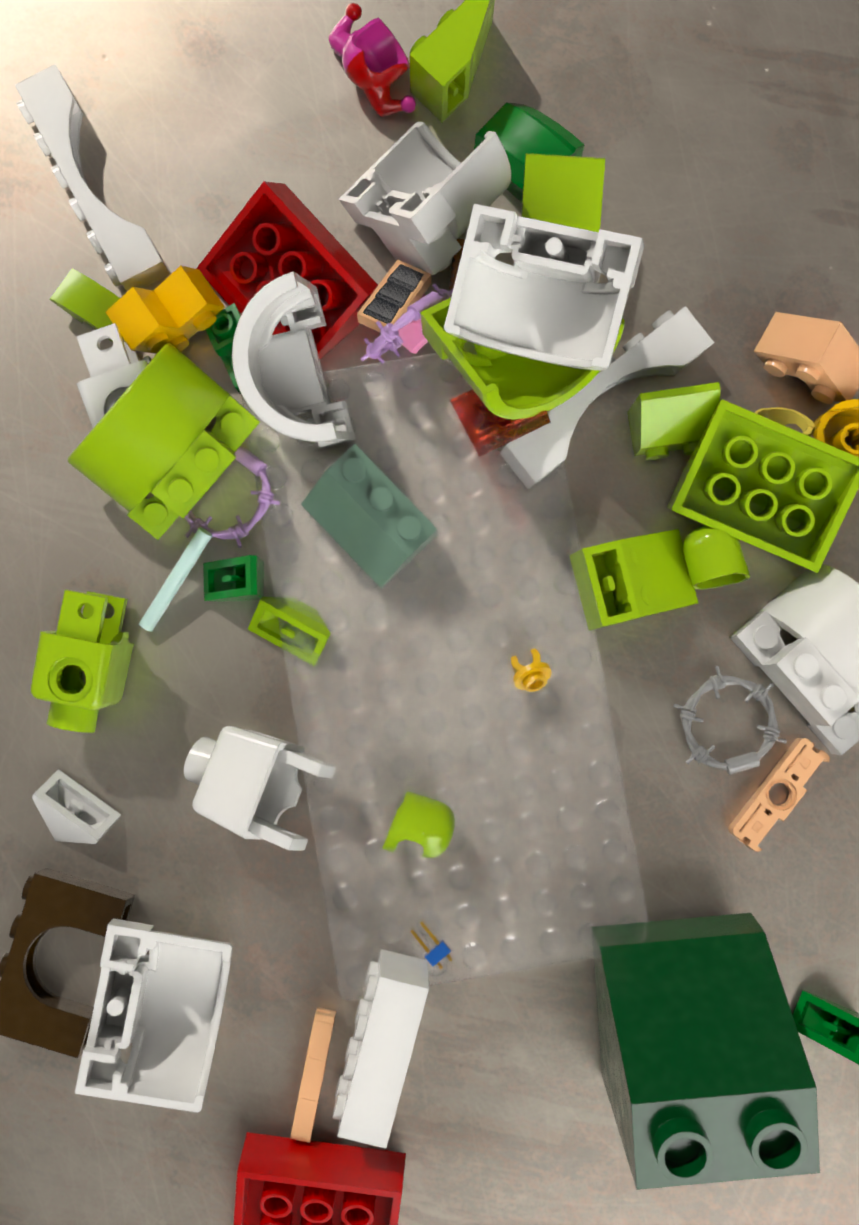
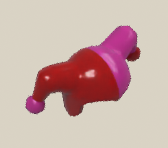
[328,3,416,117]

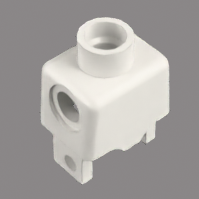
[76,323,152,428]
[184,726,336,851]

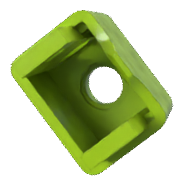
[31,590,134,733]

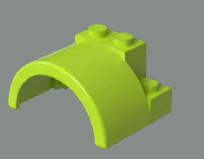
[420,298,625,420]
[67,342,260,540]

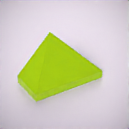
[248,596,331,667]

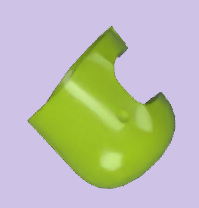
[683,525,750,590]
[382,791,455,858]

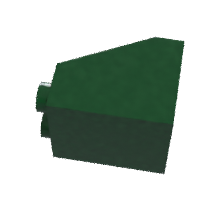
[592,913,820,1190]

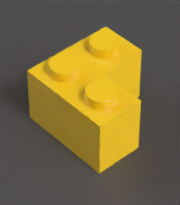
[105,265,225,353]

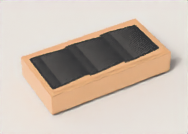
[357,259,431,332]

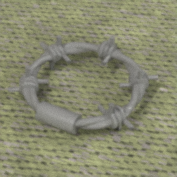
[673,666,787,775]

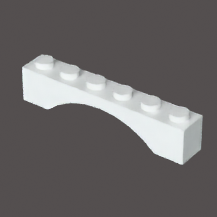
[15,64,170,291]
[500,306,714,490]

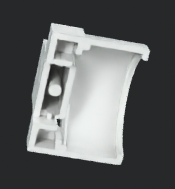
[338,122,511,275]
[444,204,644,370]
[232,271,356,447]
[729,564,859,755]
[75,918,233,1113]

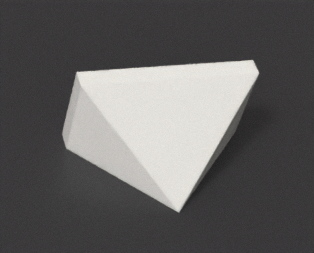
[32,769,121,844]

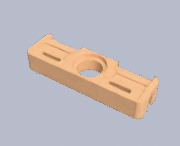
[728,738,830,852]
[290,1007,337,1143]

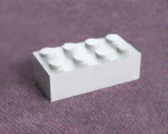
[332,949,429,1148]

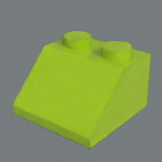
[627,382,721,460]

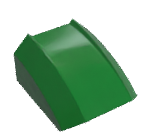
[474,102,585,203]

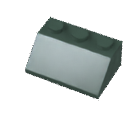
[301,444,438,589]

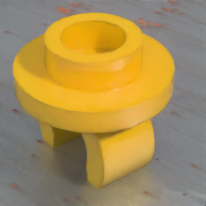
[511,648,552,692]

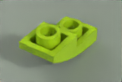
[49,268,122,342]

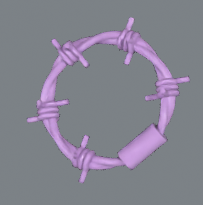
[360,283,453,364]
[185,446,280,548]

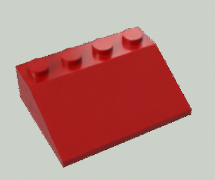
[196,181,378,360]
[234,1132,406,1225]

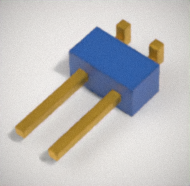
[410,921,453,970]

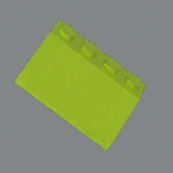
[666,399,859,573]

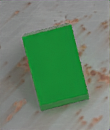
[203,555,264,601]
[793,990,859,1065]

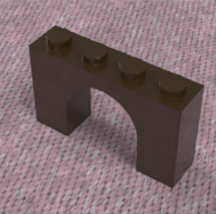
[0,868,135,1058]

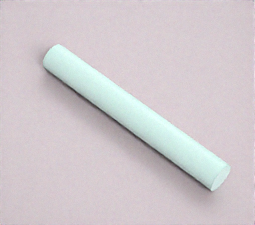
[139,527,213,632]

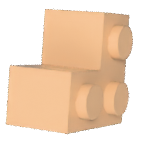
[754,312,859,404]

